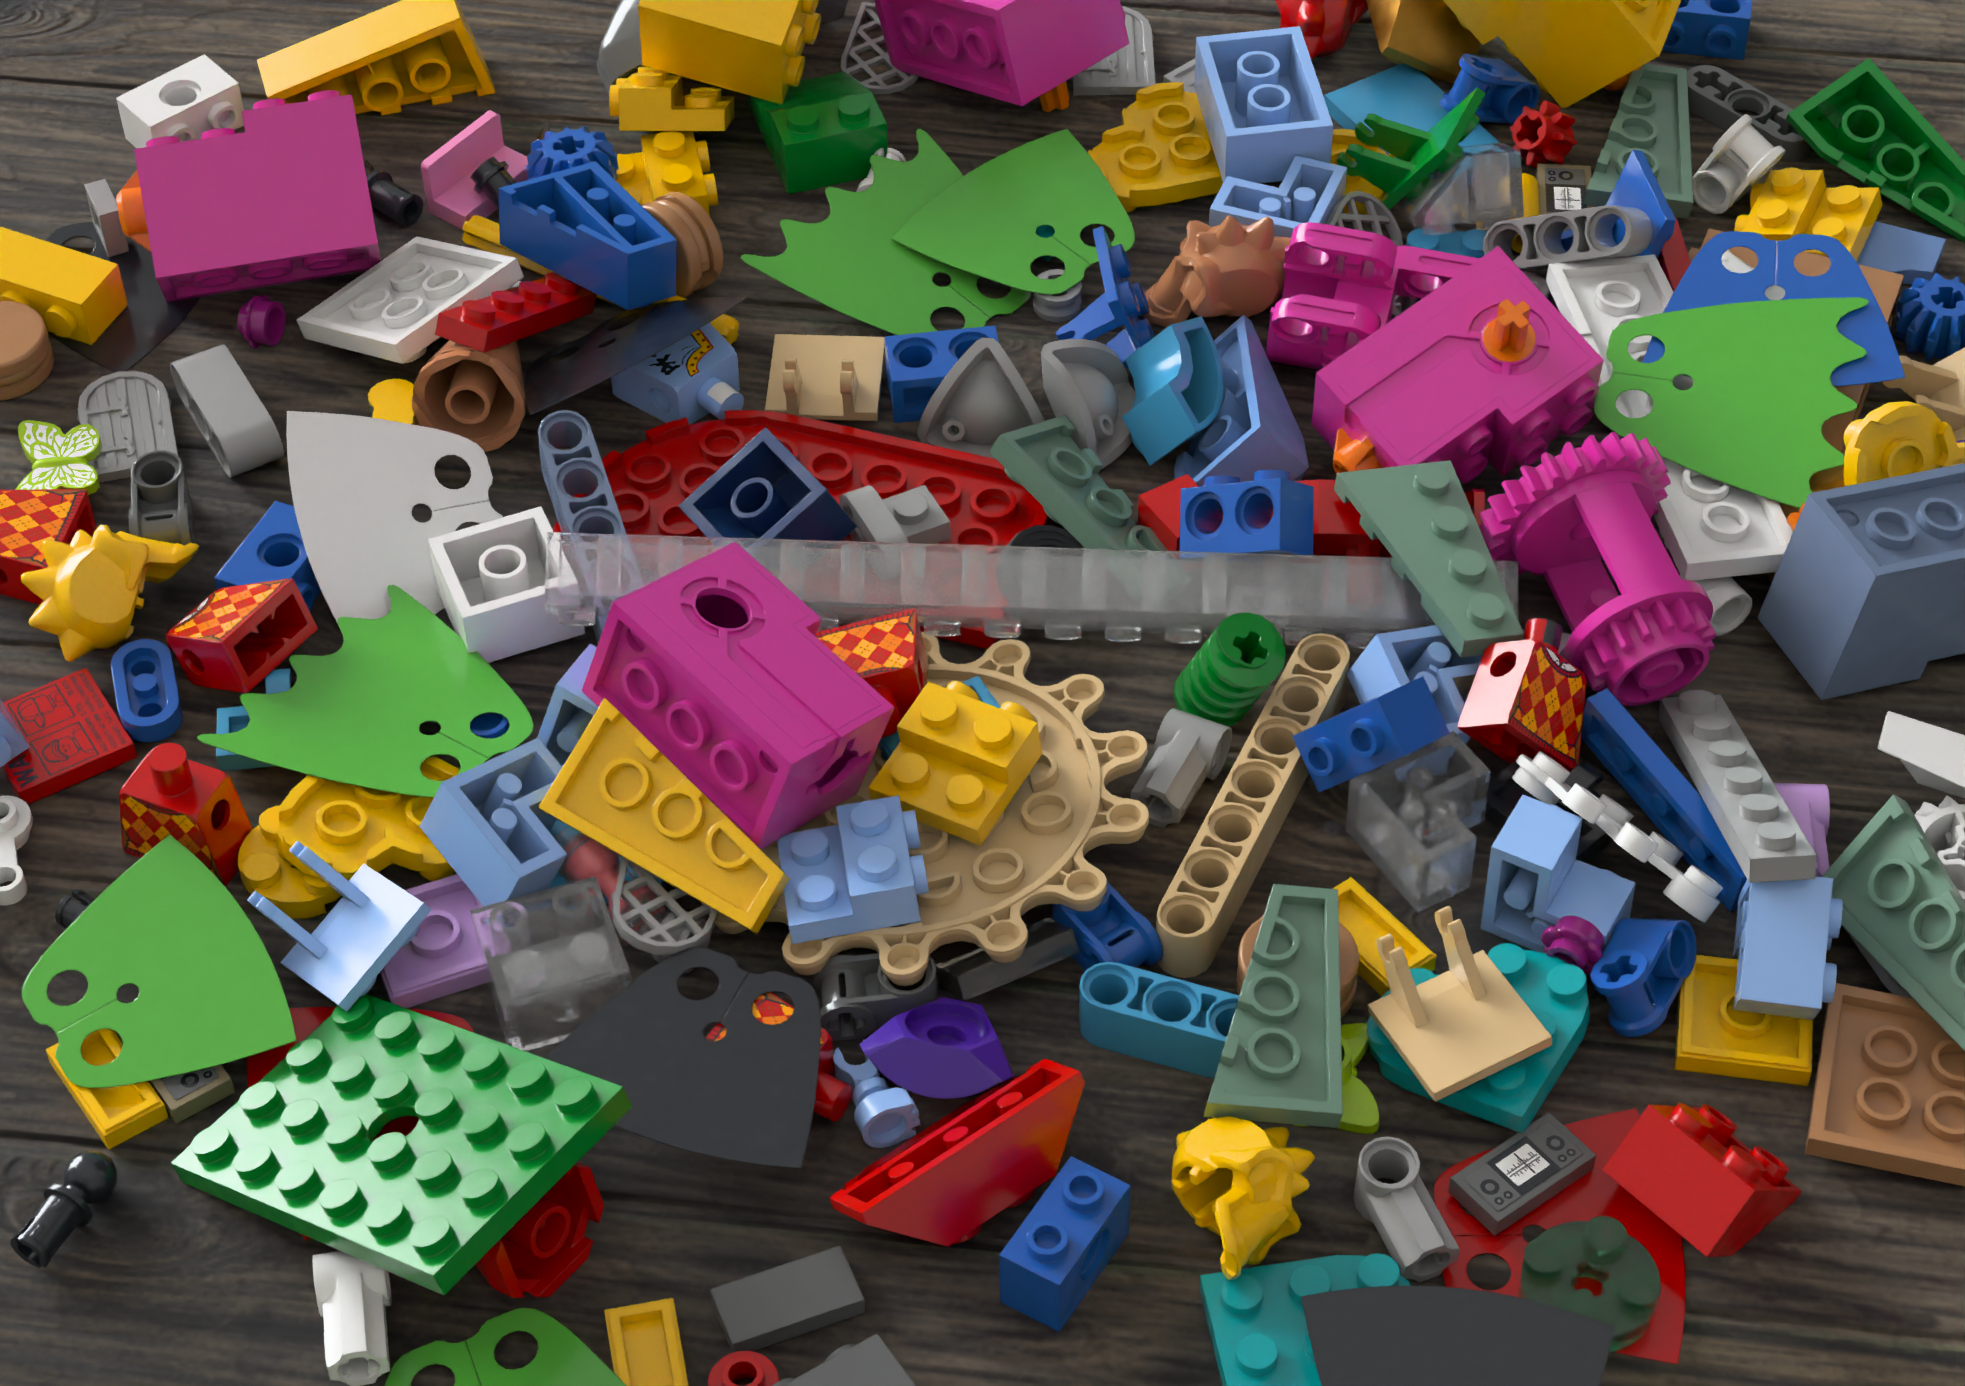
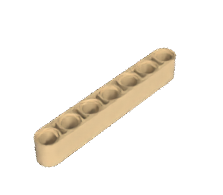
[1156,633,1350,978]

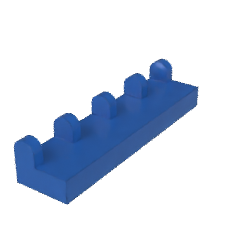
[1581,688,1747,913]

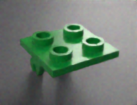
[1337,87,1485,210]

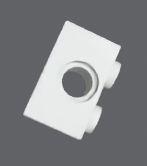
[116,54,244,148]

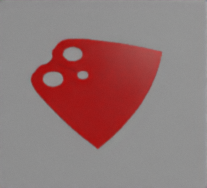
[1433,1108,1685,1365]

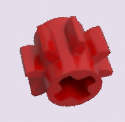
[1509,100,1577,168]

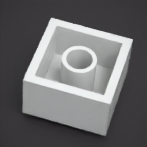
[428,506,585,663]

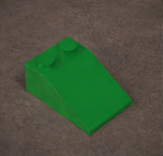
[746,72,888,195]

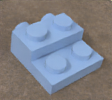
[777,795,929,944]

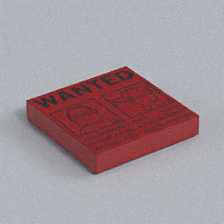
[0,668,137,804]

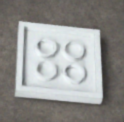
[297,236,524,364]

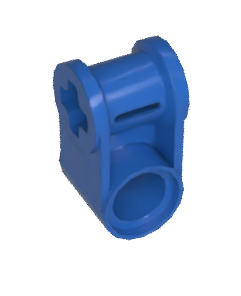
[1439,54,1539,125]
[1051,881,1163,972]
[1590,918,1697,1037]

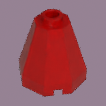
[475,1161,604,1298]

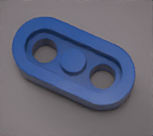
[111,639,183,743]

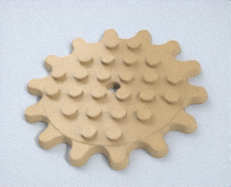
[709,632,1149,986]

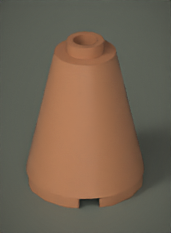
[412,340,526,452]

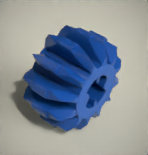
[526,126,619,181]
[1895,273,1965,362]

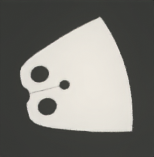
[286,411,503,622]

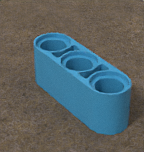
[1079,962,1239,1079]

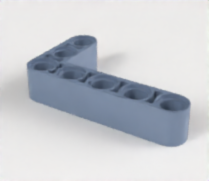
[538,410,644,642]

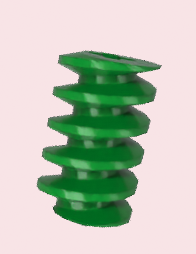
[1173,612,1286,727]

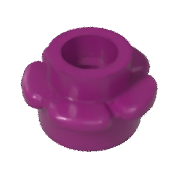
[237,295,286,349]
[1541,916,1604,974]

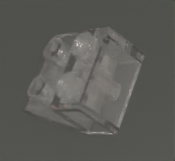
[1399,143,1524,235]
[470,876,632,1051]

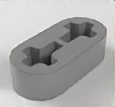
[840,485,914,582]

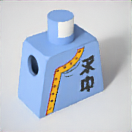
[611,323,744,425]

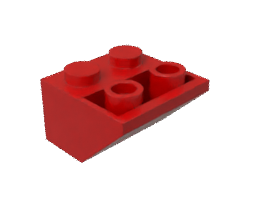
[1602,1103,1802,1257]

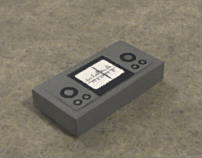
[1448,1112,1596,1236]

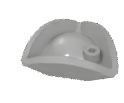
[917,338,1045,459]
[1041,339,1135,469]

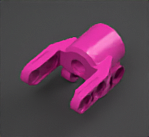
[1266,222,1480,370]

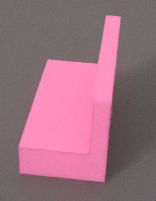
[421,110,528,230]

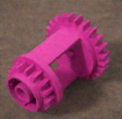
[1479,432,1716,706]

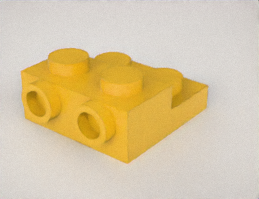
[609,66,735,131]
[616,131,718,216]
[1734,167,1882,262]
[868,681,1043,846]

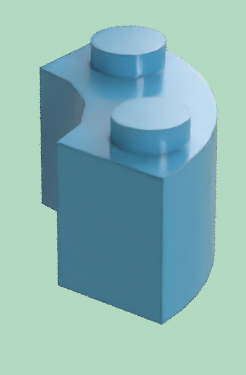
[1122,316,1223,466]

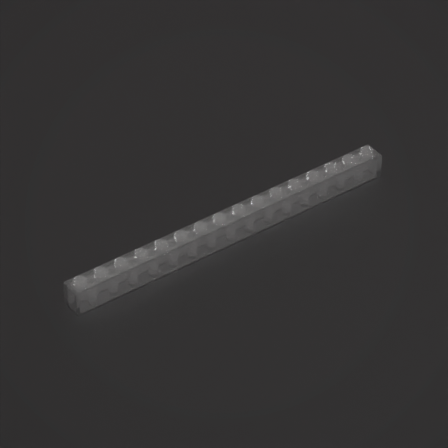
[545,532,1518,648]

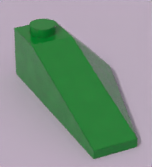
[1786,58,1965,243]

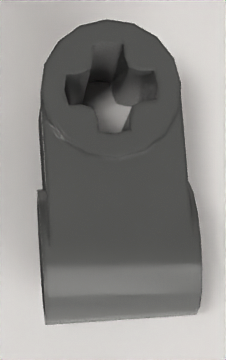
[128,450,196,546]
[813,953,940,1041]

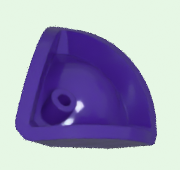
[860,997,1015,1099]

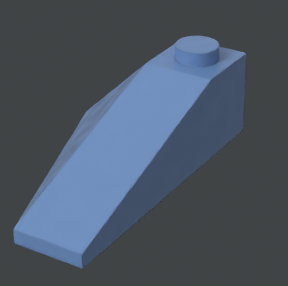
[1174,314,1309,486]

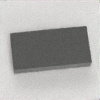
[710,1245,865,1353]

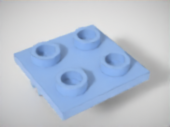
[247,840,431,1012]

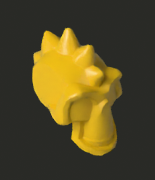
[21,525,199,662]
[1171,1116,1315,1280]

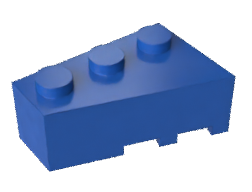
[499,161,677,310]

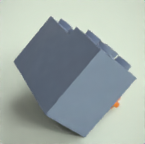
[1757,463,1965,700]

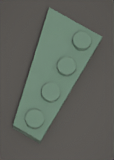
[1583,64,1693,219]
[989,415,1192,611]
[1334,460,1524,658]
[1822,794,1965,1051]
[1203,884,1343,1128]

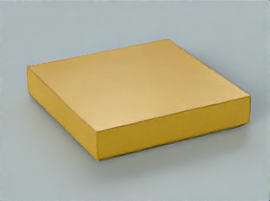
[1674,955,1813,1086]

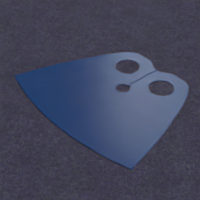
[1642,231,1905,387]

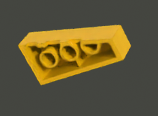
[257,0,496,116]

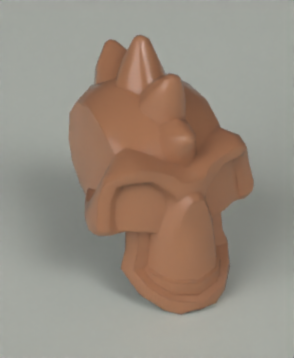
[1143,216,1291,327]

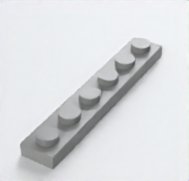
[1659,690,1817,883]

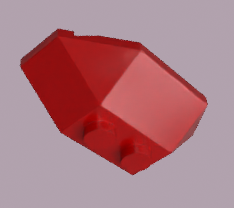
[829,1058,1085,1247]

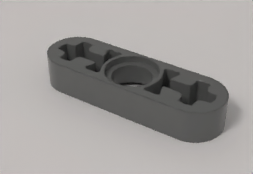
[1687,65,1811,162]

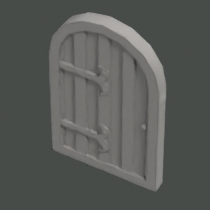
[1073,6,1156,96]
[77,371,179,483]

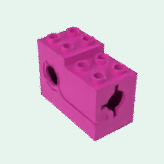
[582,542,894,849]

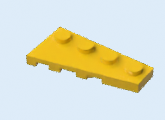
[538,697,790,934]

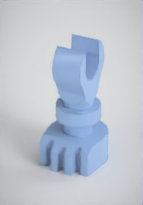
[833,1040,920,1148]

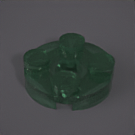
[1518,1216,1661,1352]

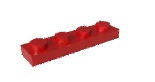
[435,272,597,353]

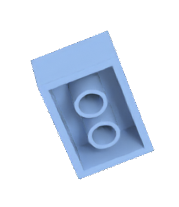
[1194,26,1333,183]

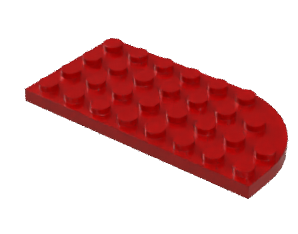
[552,410,1053,649]

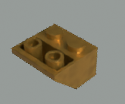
[1366,0,1480,84]

